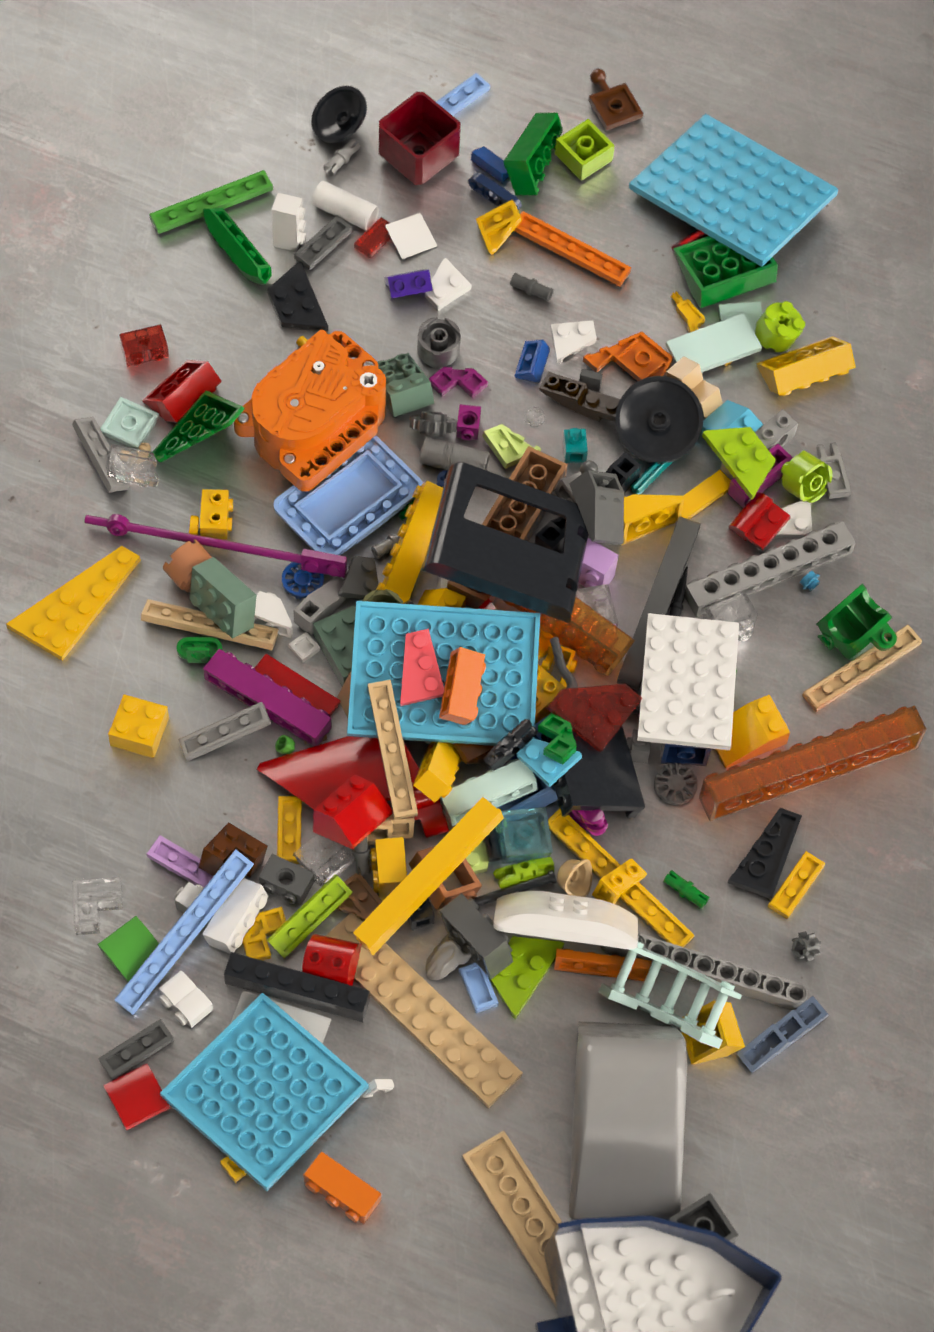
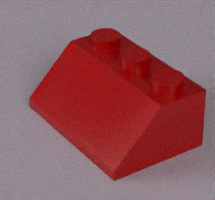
[142,360,222,423]
[313,775,392,850]

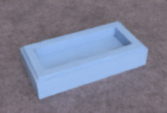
[459,963,499,1013]

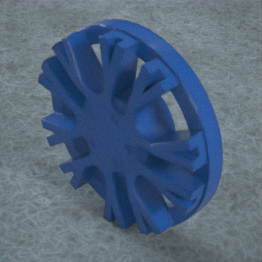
[282,562,324,600]

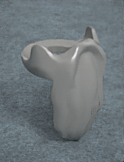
[425,932,471,980]

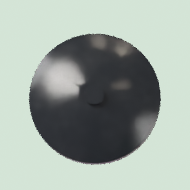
[615,376,703,464]

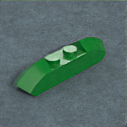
[203,208,272,285]

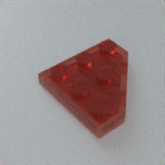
[546,684,643,752]

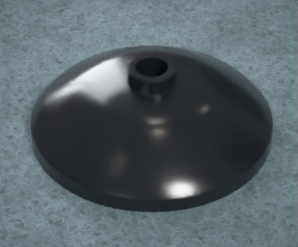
[311,86,367,143]

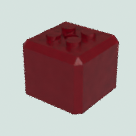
[379,92,461,185]

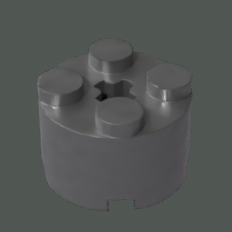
[417,317,461,369]

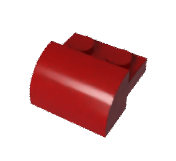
[728,492,791,551]

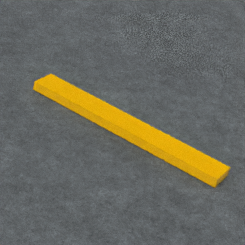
[544,808,695,947]

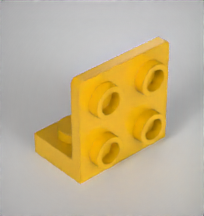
[535,664,566,724]

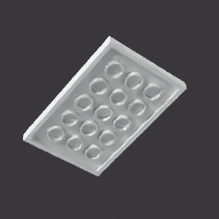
[637,613,739,750]

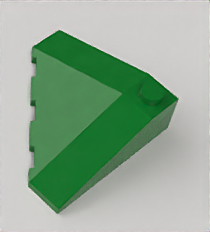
[150,390,245,463]

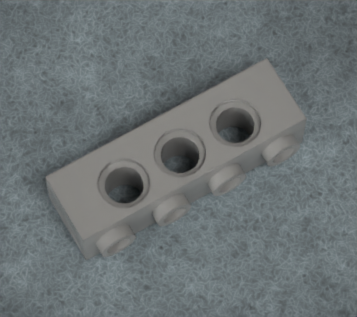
[720,409,798,480]

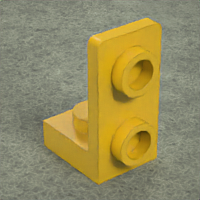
[592,859,647,904]

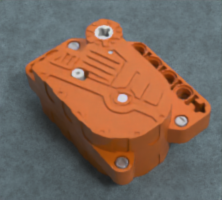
[234,330,386,492]

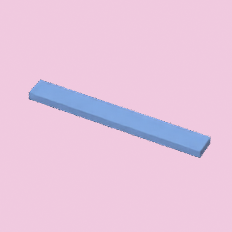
[114,849,254,1015]

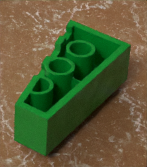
[504,112,563,195]

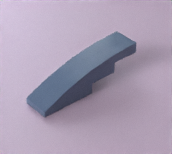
[737,996,829,1073]

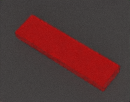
[255,654,340,716]

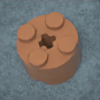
[163,539,212,593]

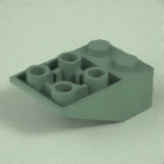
[378,353,435,417]

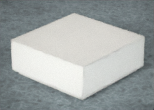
[288,632,320,663]

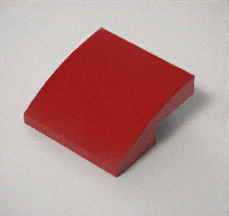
[103,1063,171,1131]

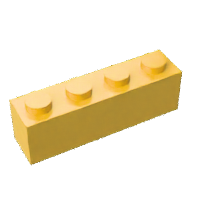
[413,742,461,802]

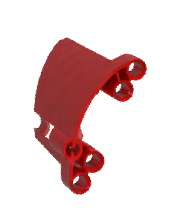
[256,736,449,838]

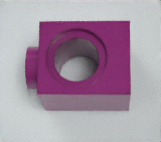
[456,404,481,440]

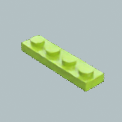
[267,874,353,958]

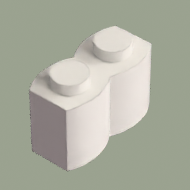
[159,971,213,1028]

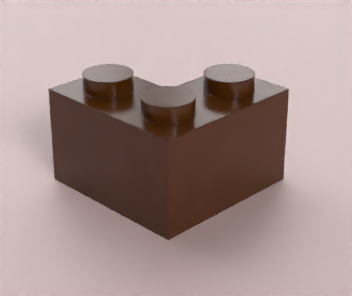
[198,822,268,877]

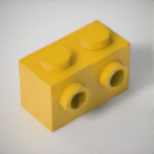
[200,489,233,540]

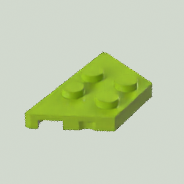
[702,427,776,500]
[488,936,565,1019]

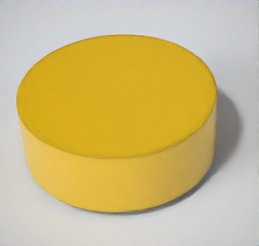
[189,515,200,535]

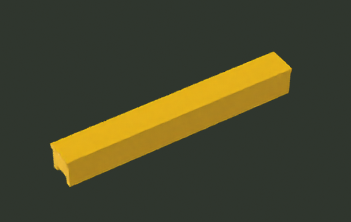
[353,797,504,955]

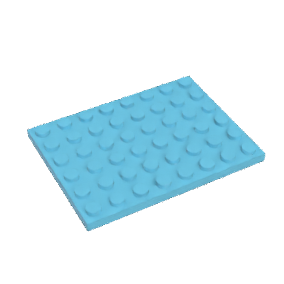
[629,114,838,266]
[347,601,540,746]

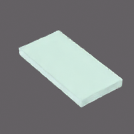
[666,313,762,373]

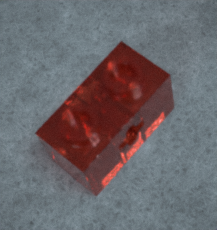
[119,324,169,367]

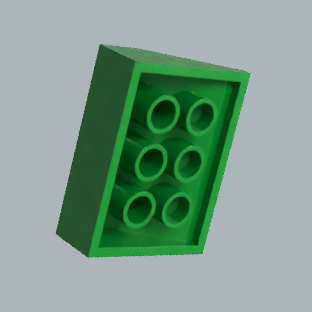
[673,236,778,308]

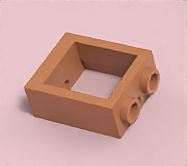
[409,846,482,910]

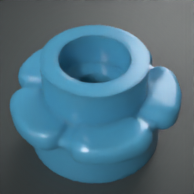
[799,571,820,591]

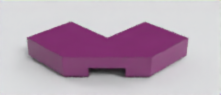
[428,367,488,398]

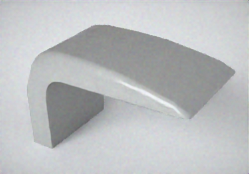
[569,1022,687,1220]

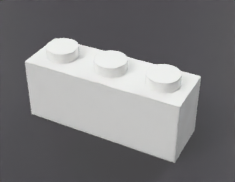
[272,193,306,252]
[202,878,268,954]

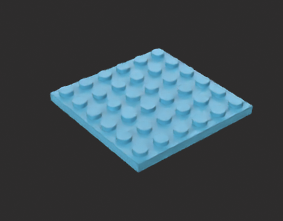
[160,992,369,1191]

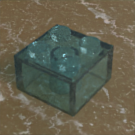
[496,807,553,864]

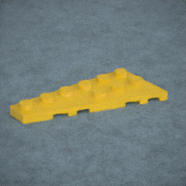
[6,546,141,661]

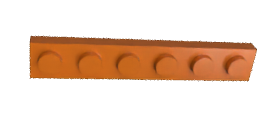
[514,211,631,287]

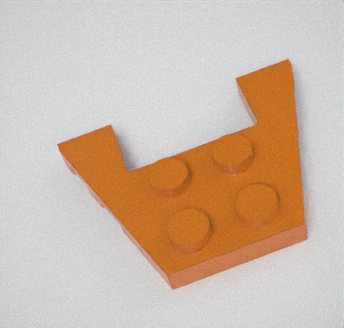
[583,332,673,381]

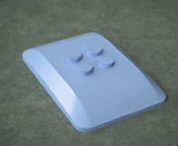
[273,435,423,555]

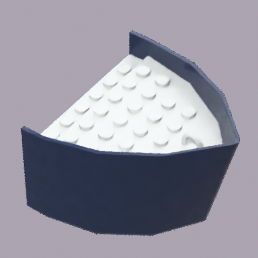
[535,1216,782,1332]

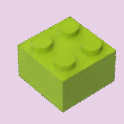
[555,119,615,181]

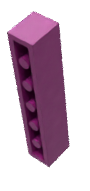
[203,649,332,747]

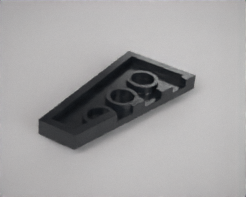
[728,808,802,899]

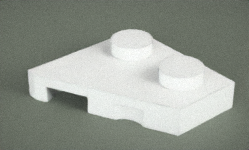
[425,258,471,310]
[551,320,596,363]
[774,500,812,539]

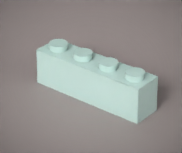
[440,759,537,826]

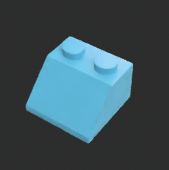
[702,400,763,433]

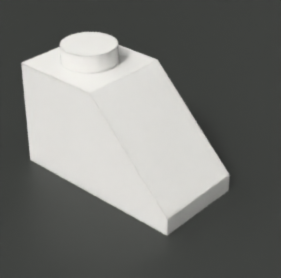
[254,591,293,638]

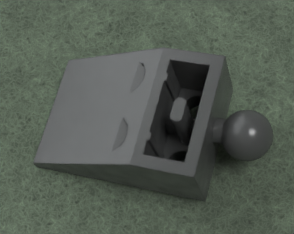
[569,460,624,546]

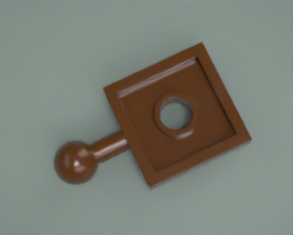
[588,68,643,131]

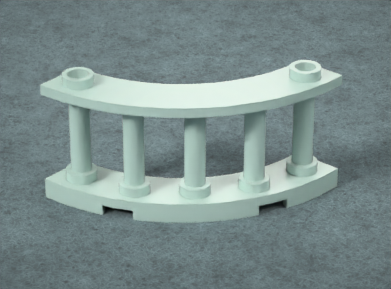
[598,941,742,1049]

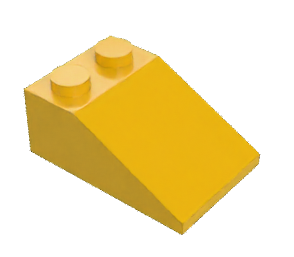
[622,494,685,545]
[715,694,790,769]

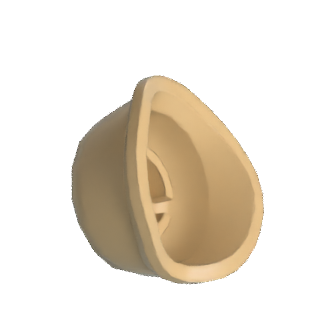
[557,859,592,897]

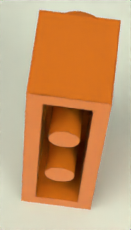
[439,647,486,725]
[304,1151,382,1224]

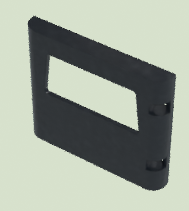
[422,462,589,623]

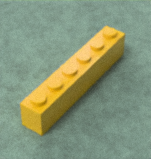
[376,480,443,603]

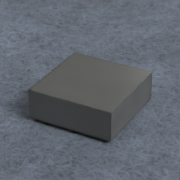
[579,369,603,392]

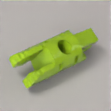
[493,857,555,889]

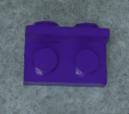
[384,269,432,298]

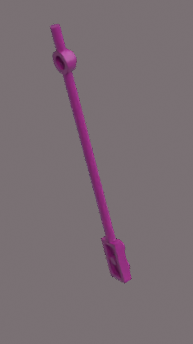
[85,514,347,578]

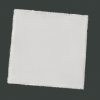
[385,213,437,259]

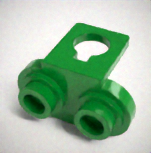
[177,637,222,663]

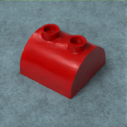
[302,934,362,986]

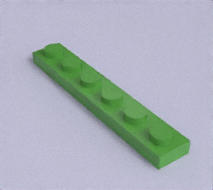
[149,170,273,234]

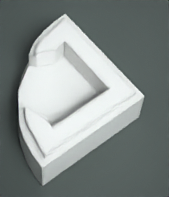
[361,1079,394,1098]

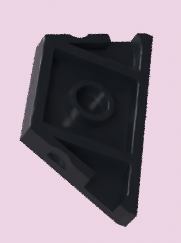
[267,262,328,331]

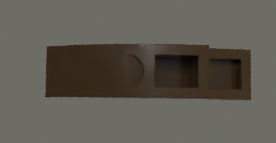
[539,372,620,422]

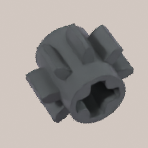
[791,931,821,962]

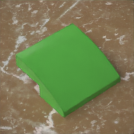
[97,916,159,982]

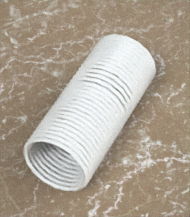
[312,181,379,231]

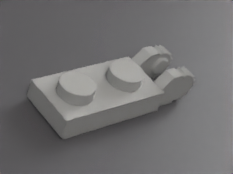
[816,442,851,499]

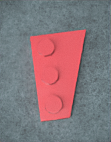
[400,629,444,706]

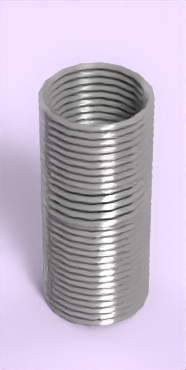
[420,436,490,471]

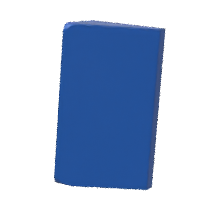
[471,146,509,183]
[514,339,550,383]

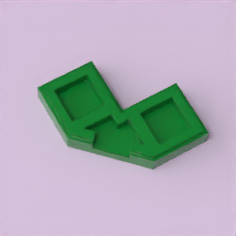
[538,713,576,765]

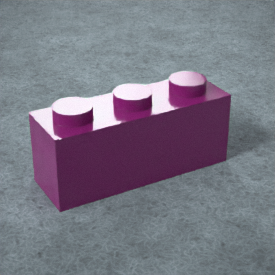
[728,444,793,508]

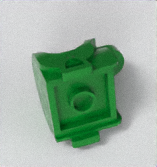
[816,583,897,660]

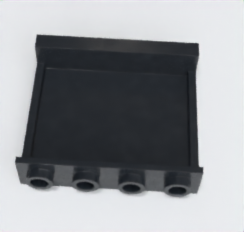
[541,724,645,818]

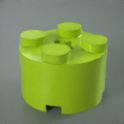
[755,301,805,353]
[781,451,833,503]

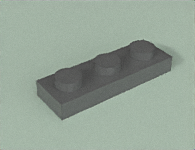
[294,215,352,270]
[99,1019,174,1080]

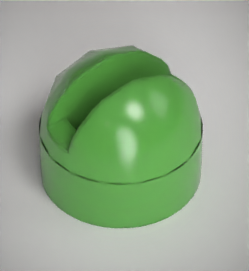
[275,735,295,754]

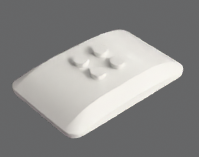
[493,891,638,949]

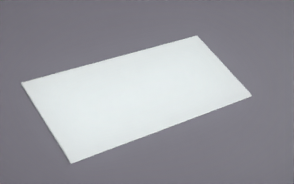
[230,990,331,1044]

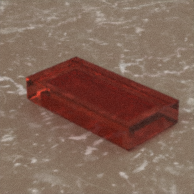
[354,217,391,259]

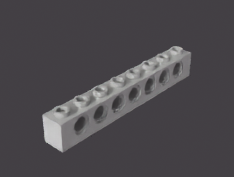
[685,521,856,617]

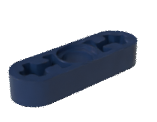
[468,172,522,210]

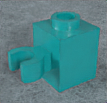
[563,428,588,463]

